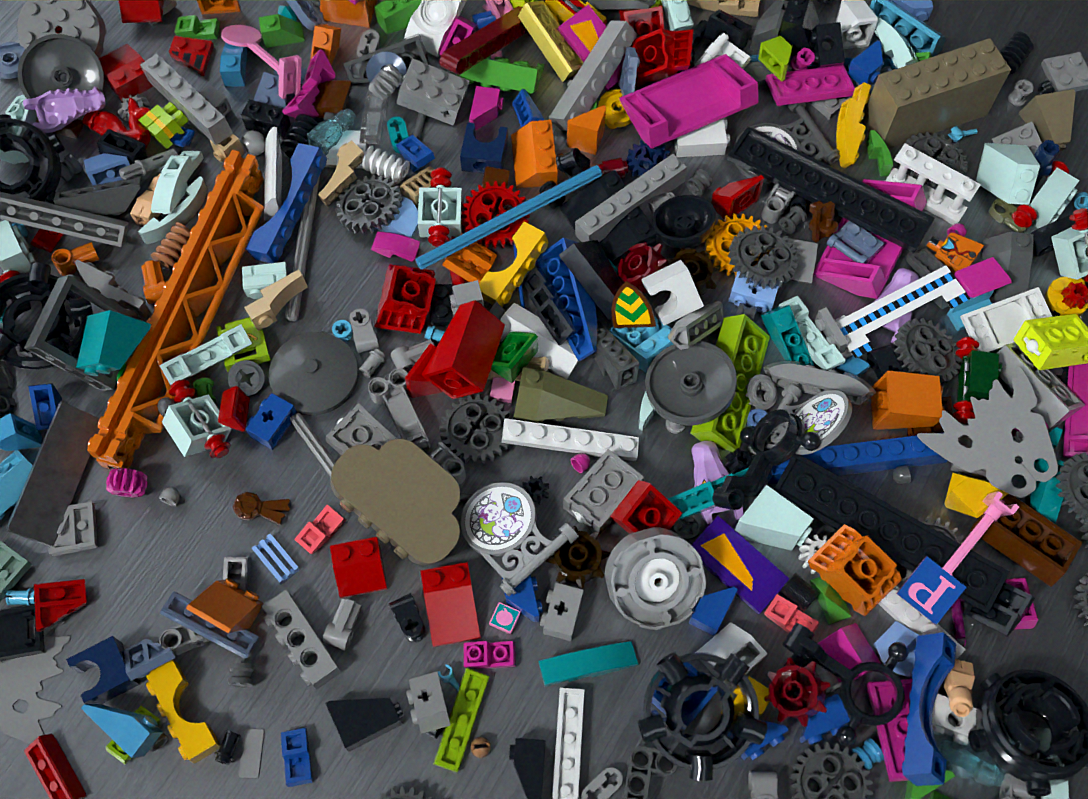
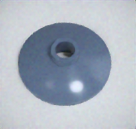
[366,52,407,89]

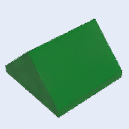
[491,331,538,383]

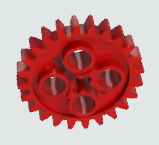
[461,181,530,249]

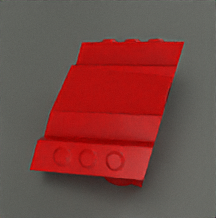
[633,28,693,86]
[374,264,436,334]

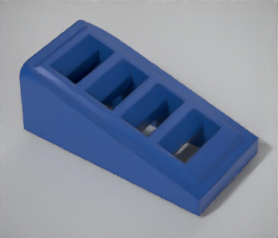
[512,89,544,128]

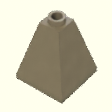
[1019,89,1076,152]

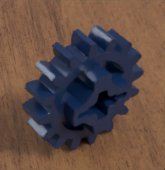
[626,140,670,177]

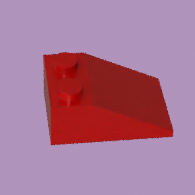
[99,44,154,102]
[420,562,481,647]

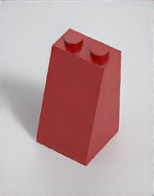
[421,300,505,399]

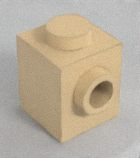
[210,134,245,162]

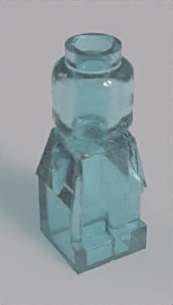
[307,109,356,156]
[938,739,1004,787]

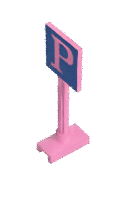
[896,491,1019,625]

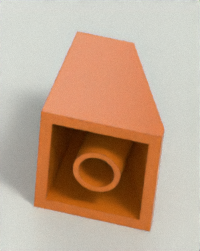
[320,0,378,28]
[871,371,945,430]

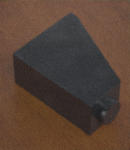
[325,698,404,752]

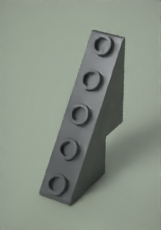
[592,321,640,390]

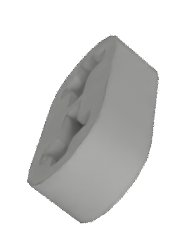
[357,30,380,58]
[581,767,623,799]

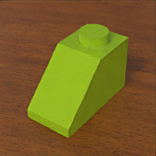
[758,36,792,81]

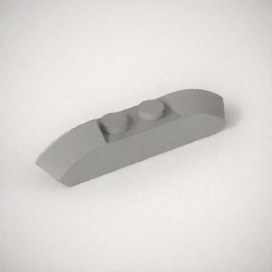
[668,301,724,350]
[763,361,876,405]

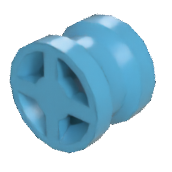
[852,738,884,770]

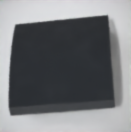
[963,582,1035,636]

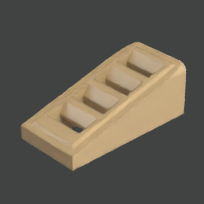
[400,166,435,205]

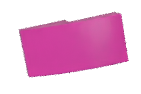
[371,232,420,262]
[464,641,516,668]

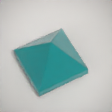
[278,6,297,22]

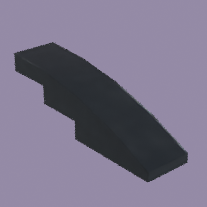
[522,267,576,345]

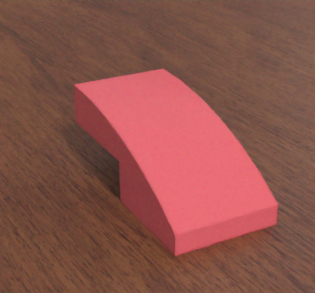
[294,505,346,554]
[764,594,819,633]

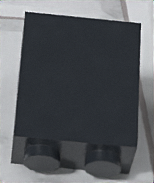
[779,0,820,57]

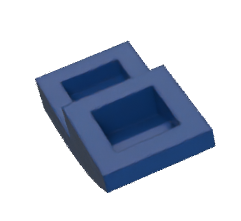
[281,728,313,787]

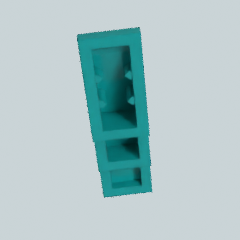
[668,468,764,521]
[538,641,638,687]

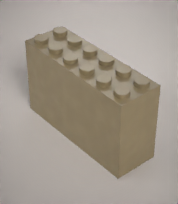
[862,38,1011,149]

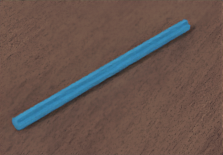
[415,165,602,270]

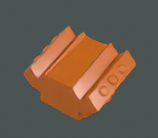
[808,524,902,616]

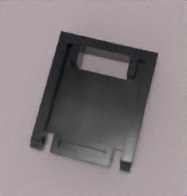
[0,604,44,661]

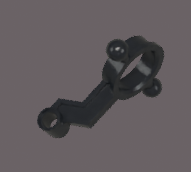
[713,409,821,510]
[782,623,908,746]

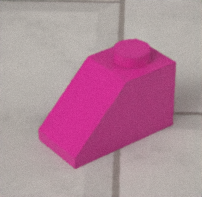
[439,15,477,55]
[469,86,504,131]

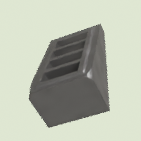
[223,557,252,592]

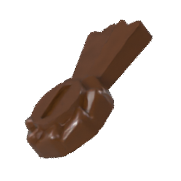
[233,492,290,525]

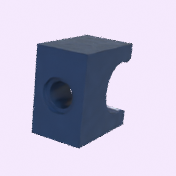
[460,122,508,174]
[66,636,140,704]

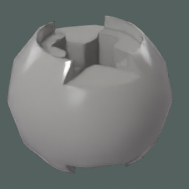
[241,130,265,156]

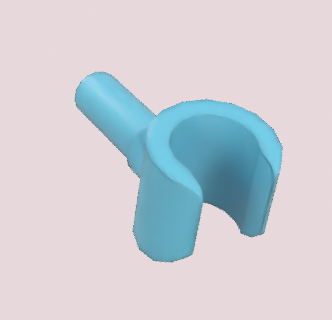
[948,126,977,142]
[438,665,460,691]

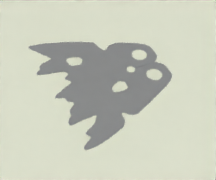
[917,366,1058,498]
[0,619,70,744]

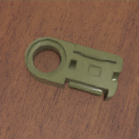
[989,198,1033,233]

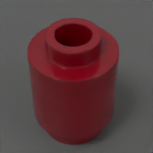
[598,157,628,179]

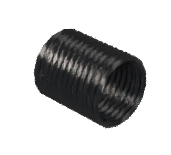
[780,573,820,612]

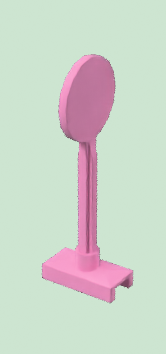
[221,25,302,99]

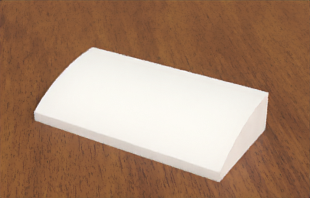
[264,127,282,221]

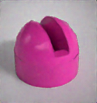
[947,223,967,237]
[571,453,590,473]

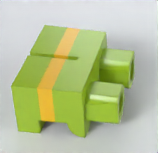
[139,102,189,149]

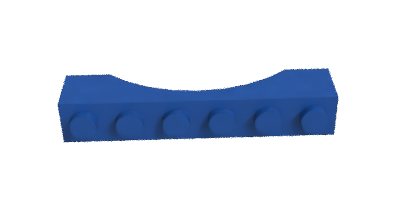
[246,143,328,263]
[902,632,956,786]

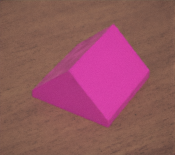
[954,257,1012,298]
[818,623,881,682]

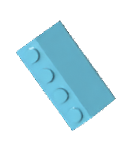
[870,0,947,57]
[0,450,33,520]

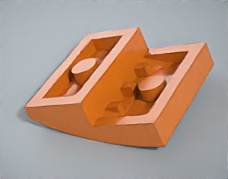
[442,232,497,283]

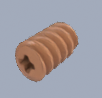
[151,222,191,269]

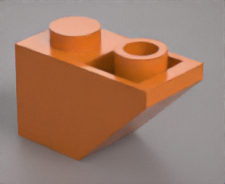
[310,24,341,65]

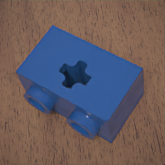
[246,393,297,450]

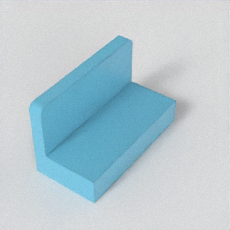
[947,290,994,331]

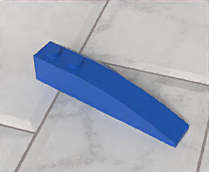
[535,237,597,361]

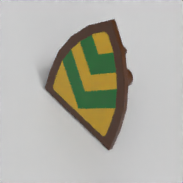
[611,280,656,328]

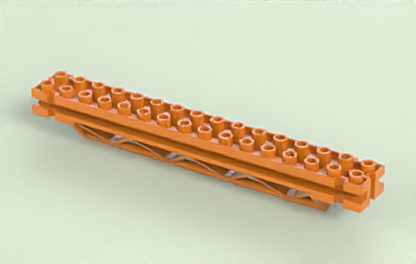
[87,150,264,469]

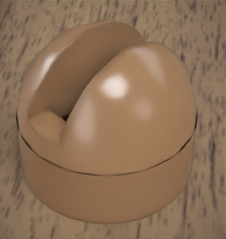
[471,737,491,758]

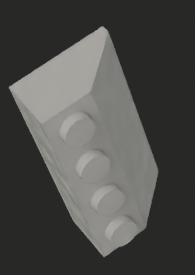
[997,343,1085,429]

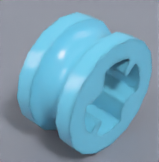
[332,320,353,342]

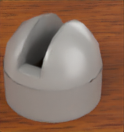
[159,487,180,506]

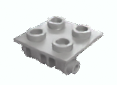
[992,122,1042,155]

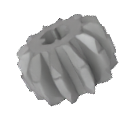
[369,64,402,100]

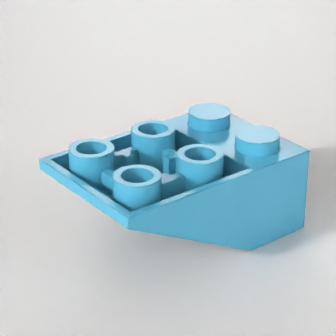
[609,317,673,373]

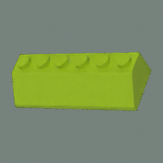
[691,314,770,452]

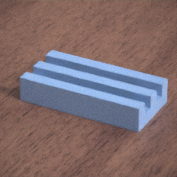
[252,533,300,585]

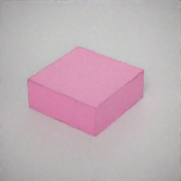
[490,377,515,404]

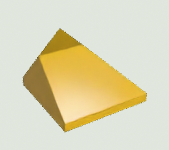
[944,473,1008,518]

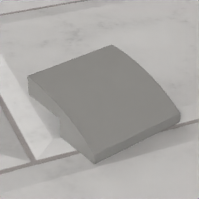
[786,238,818,284]

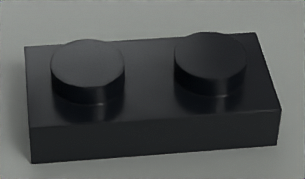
[430,284,453,327]

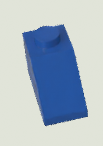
[848,40,883,85]
[689,587,738,636]

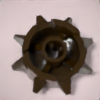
[665,249,719,296]
[545,526,610,589]

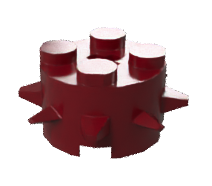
[618,242,668,294]
[764,657,831,727]

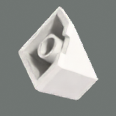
[830,0,878,50]

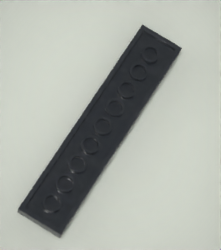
[727,126,935,253]
[773,453,1010,614]

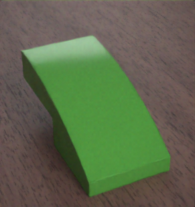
[174,15,220,39]
[866,130,893,176]

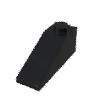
[509,738,546,799]

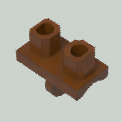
[809,201,838,243]

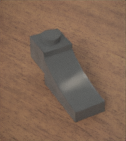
[906,248,949,309]

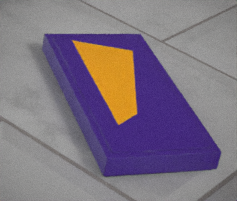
[691,516,790,615]

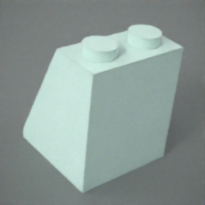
[976,143,1040,205]
[735,485,813,551]

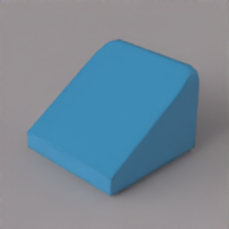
[836,355,870,377]

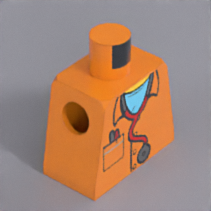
[926,233,984,275]

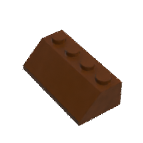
[969,494,1082,587]

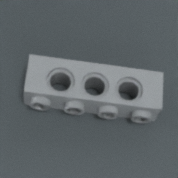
[261,590,341,690]

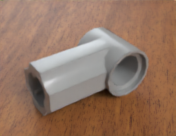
[390,339,434,373]
[323,599,362,651]

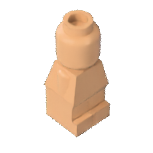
[130,174,161,226]
[943,659,975,717]

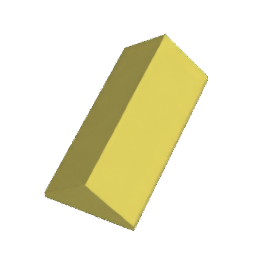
[518,0,583,82]

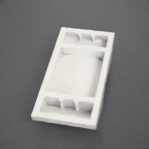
[404,0,467,57]
[960,287,1052,352]

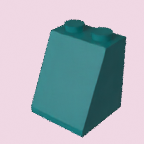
[76,310,151,376]

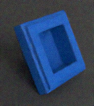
[170,127,195,147]

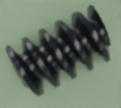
[1000,31,1034,74]
[280,114,319,158]

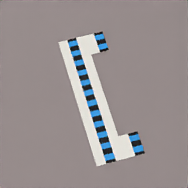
[836,265,970,358]

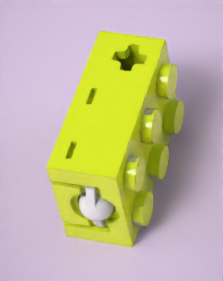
[1013,314,1088,370]

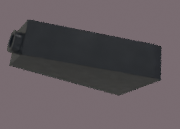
[559,240,623,320]

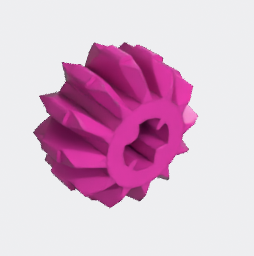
[106,468,148,498]

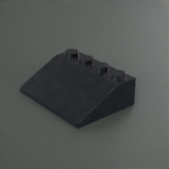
[560,170,657,265]

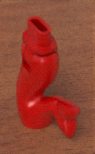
[83,97,151,148]

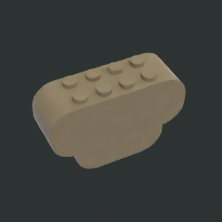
[330,439,460,566]

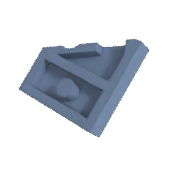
[618,47,640,96]
[124,639,176,681]

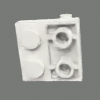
[694,33,751,69]

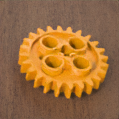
[705,214,774,278]

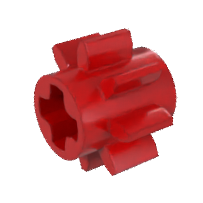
[1061,282,1088,309]

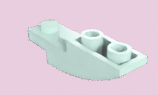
[874,17,919,68]
[151,151,204,214]

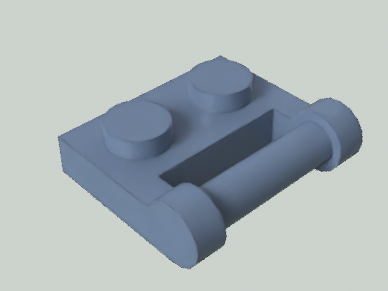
[827,221,884,264]

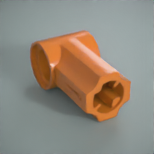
[51,242,99,276]
[141,260,166,304]

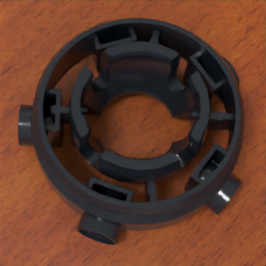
[0,114,65,220]
[0,262,93,370]
[638,652,767,781]
[968,669,1088,797]

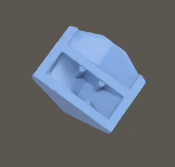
[375,197,418,238]
[874,621,919,679]

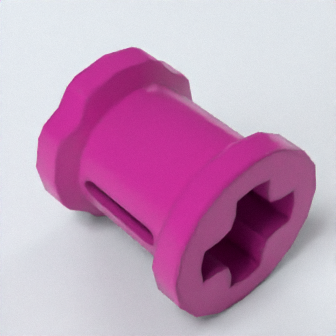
[790,48,815,71]

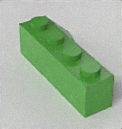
[374,0,463,34]
[456,56,545,96]

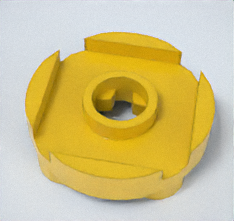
[598,89,632,129]
[1045,277,1088,317]

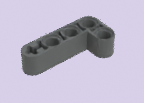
[623,746,678,799]

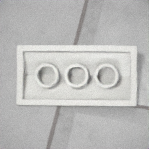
[500,303,579,379]

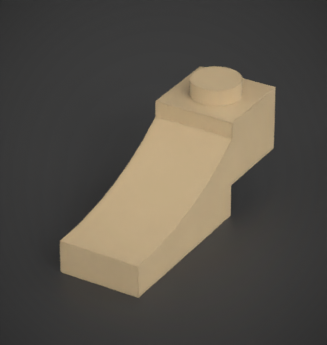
[318,140,364,206]
[244,269,308,331]

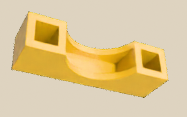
[479,222,549,307]
[146,659,220,764]

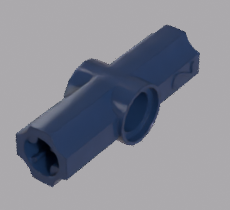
[1034,140,1059,188]

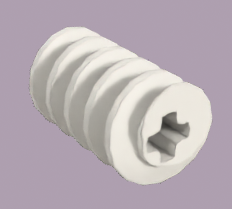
[362,145,410,184]

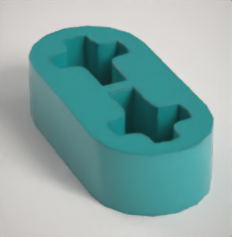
[387,117,409,154]

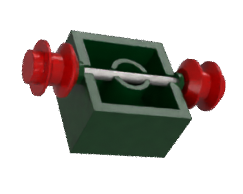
[953,337,1002,423]

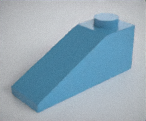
[220,43,248,87]
[81,704,163,758]

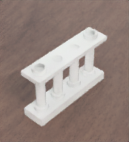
[885,144,981,225]

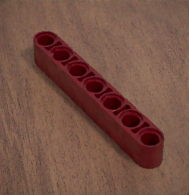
[439,6,528,75]

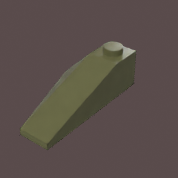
[513,367,608,423]

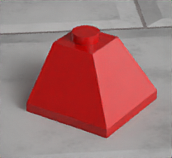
[711,175,764,219]
[405,343,442,398]

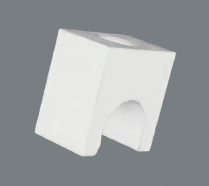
[641,260,704,325]

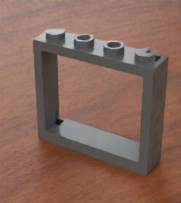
[24,275,144,391]

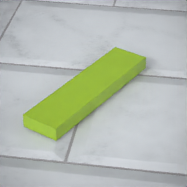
[433,668,490,773]

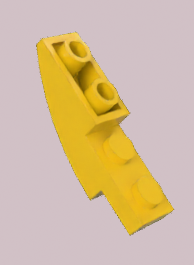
[836,82,871,168]

